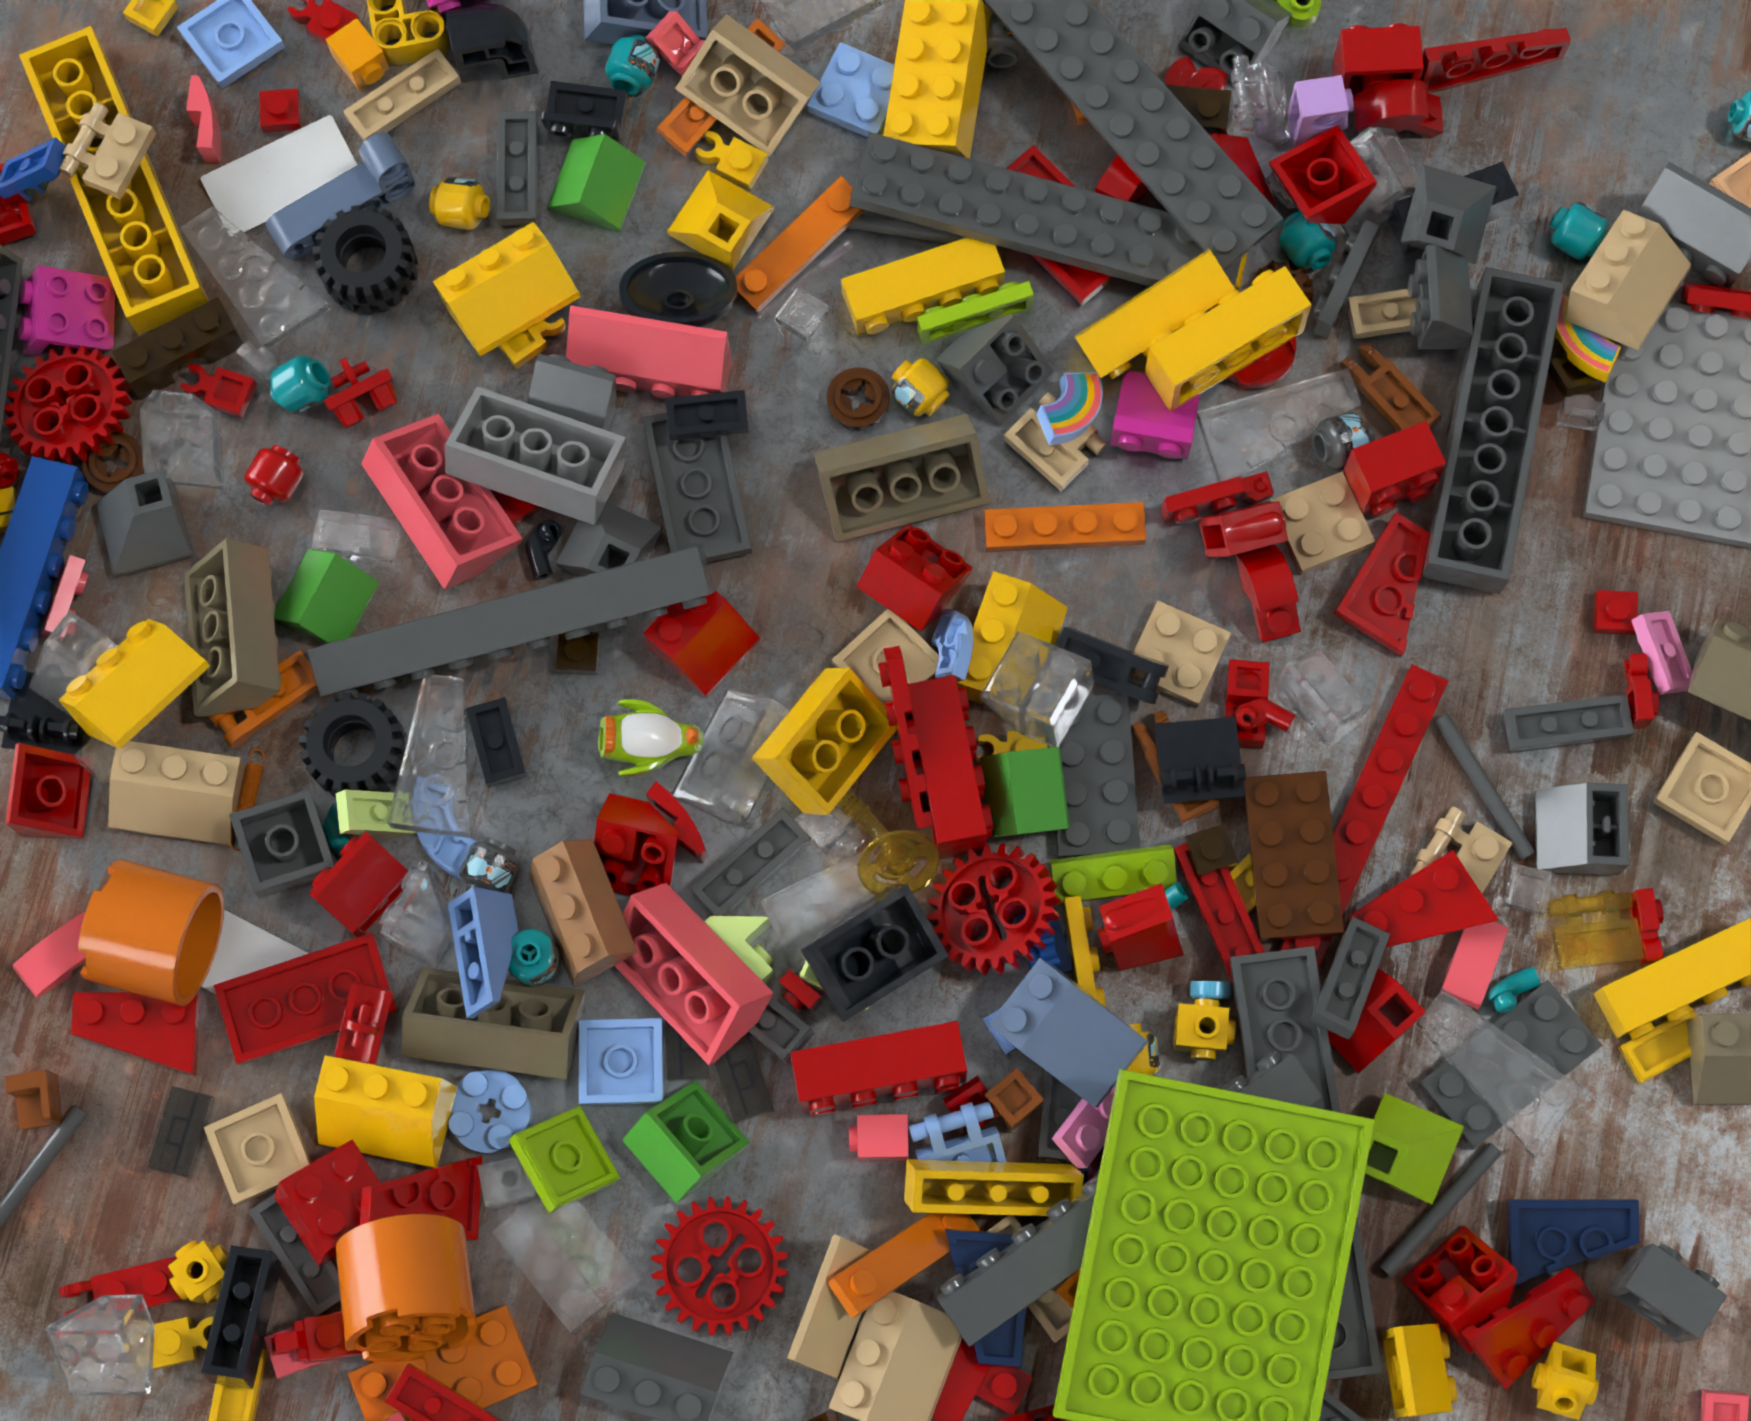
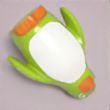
[598,699,705,777]

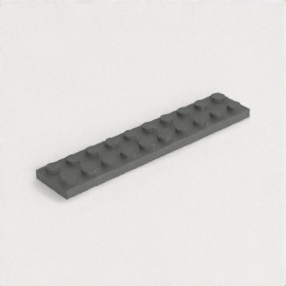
[982,0,1283,272]
[849,132,1241,288]
[1229,946,1382,1380]

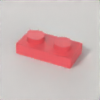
[40,555,89,641]

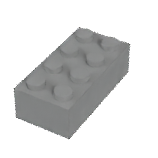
[445,386,626,525]

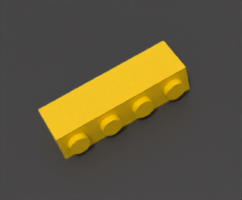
[841,237,1005,335]
[1075,249,1235,379]
[1593,918,1751,1040]
[904,1159,1084,1216]

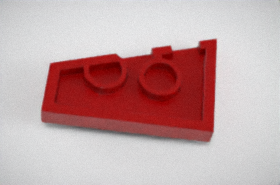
[1332,512,1430,657]
[1347,850,1500,948]
[71,992,201,1076]
[360,1156,483,1241]
[1460,1268,1596,1390]

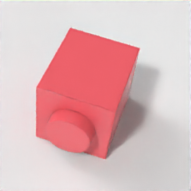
[849,1114,909,1162]

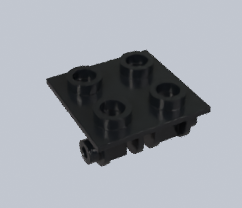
[0,672,86,756]
[1154,717,1246,804]

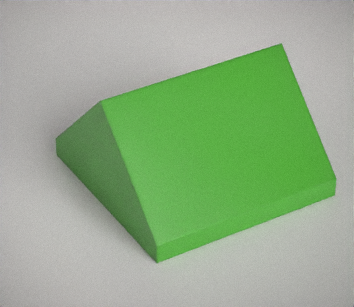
[547,134,646,232]
[274,549,380,644]
[980,747,1070,837]

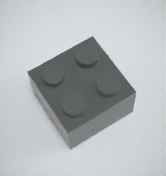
[229,789,335,899]
[1606,1243,1727,1343]

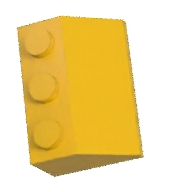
[432,222,581,357]
[957,571,1068,720]
[59,619,210,749]
[314,1055,458,1168]

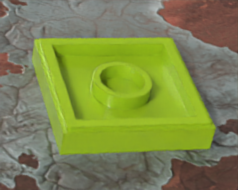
[508,1106,621,1214]

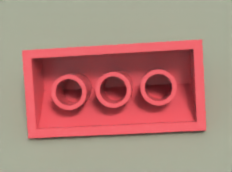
[566,305,732,399]
[361,414,523,590]
[614,883,773,1065]

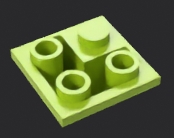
[1365,1093,1464,1205]

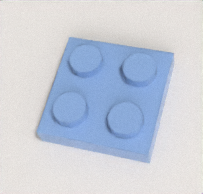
[177,0,285,89]
[807,42,895,138]
[579,1018,664,1106]

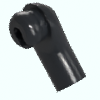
[525,520,562,580]

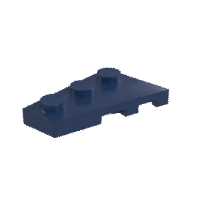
[1507,1199,1640,1285]
[945,1229,1026,1367]

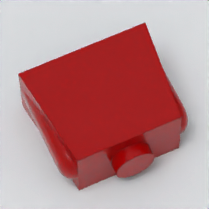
[1198,501,1289,557]
[1097,883,1184,971]

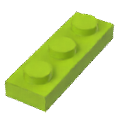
[917,281,1034,345]
[1049,844,1177,903]

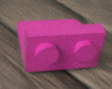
[18,265,115,356]
[1110,371,1200,460]

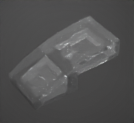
[311,510,401,563]

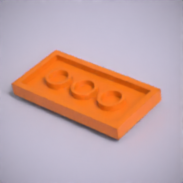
[347,1305,539,1421]

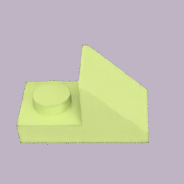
[336,789,417,841]
[704,916,775,985]

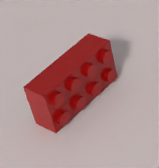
[908,675,993,860]
[790,1021,967,1117]

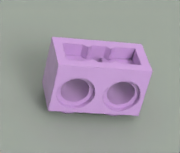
[1286,75,1353,148]

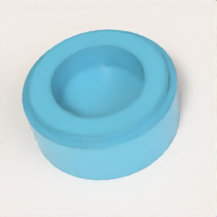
[1190,981,1232,1000]

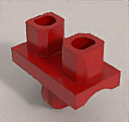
[324,357,397,428]
[334,982,394,1065]

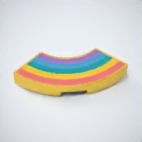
[1554,295,1621,383]

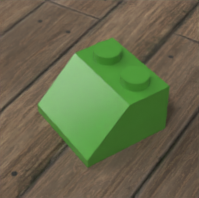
[622,1080,750,1204]

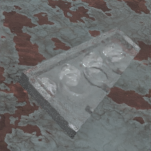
[180,206,331,351]
[1196,368,1361,482]
[387,675,470,838]
[1416,989,1583,1159]

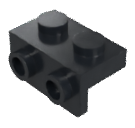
[541,81,628,139]

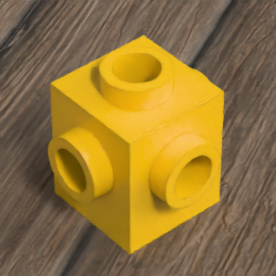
[1173,999,1236,1061]
[168,1240,229,1304]
[1532,1342,1599,1420]

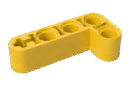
[367,0,450,66]

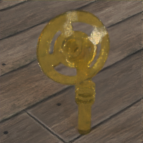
[837,792,939,895]

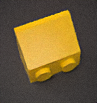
[1381,1323,1457,1419]

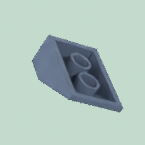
[583,0,708,45]
[988,958,1149,1108]

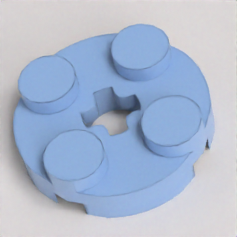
[448,1069,533,1155]

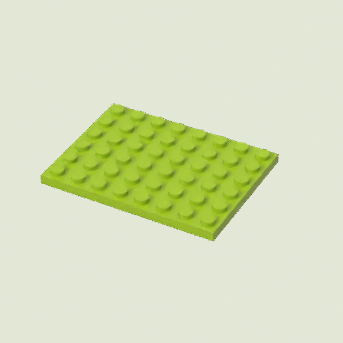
[1053,1069,1375,1421]

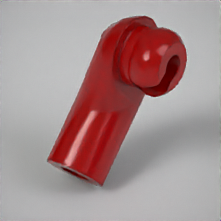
[1234,698,1296,732]

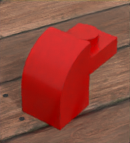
[1353,79,1443,140]
[1236,544,1301,643]

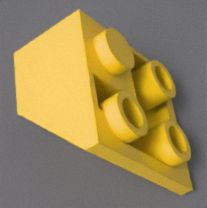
[667,170,774,271]

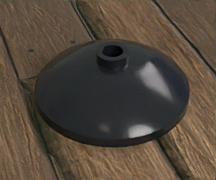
[619,252,737,327]

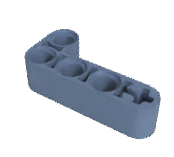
[266,132,415,260]

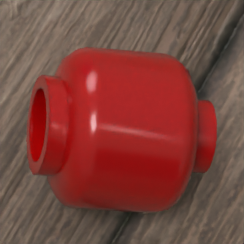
[244,445,304,507]

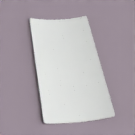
[200,115,357,238]
[202,910,309,994]

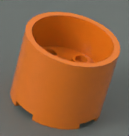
[78,859,224,1006]
[336,1214,477,1362]

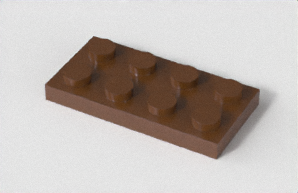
[1244,771,1344,942]

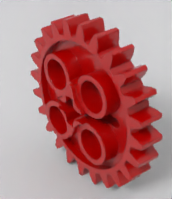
[4,345,133,465]
[927,843,1061,976]
[651,1196,789,1337]

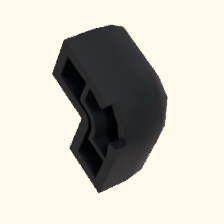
[446,4,539,80]

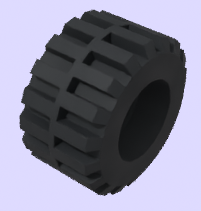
[313,205,418,314]
[299,692,410,798]

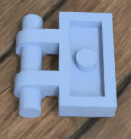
[908,1101,1007,1162]

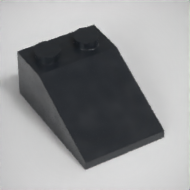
[800,883,949,1022]

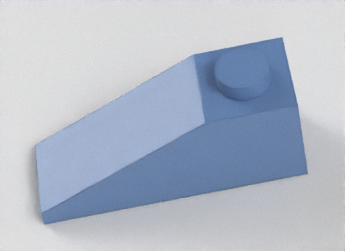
[448,887,519,1019]

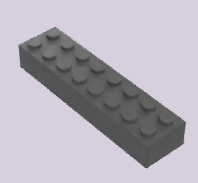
[1421,267,1564,594]

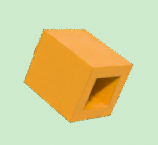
[325,18,390,90]

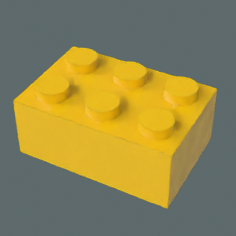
[752,668,897,815]

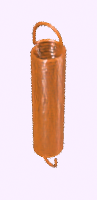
[229,749,265,851]

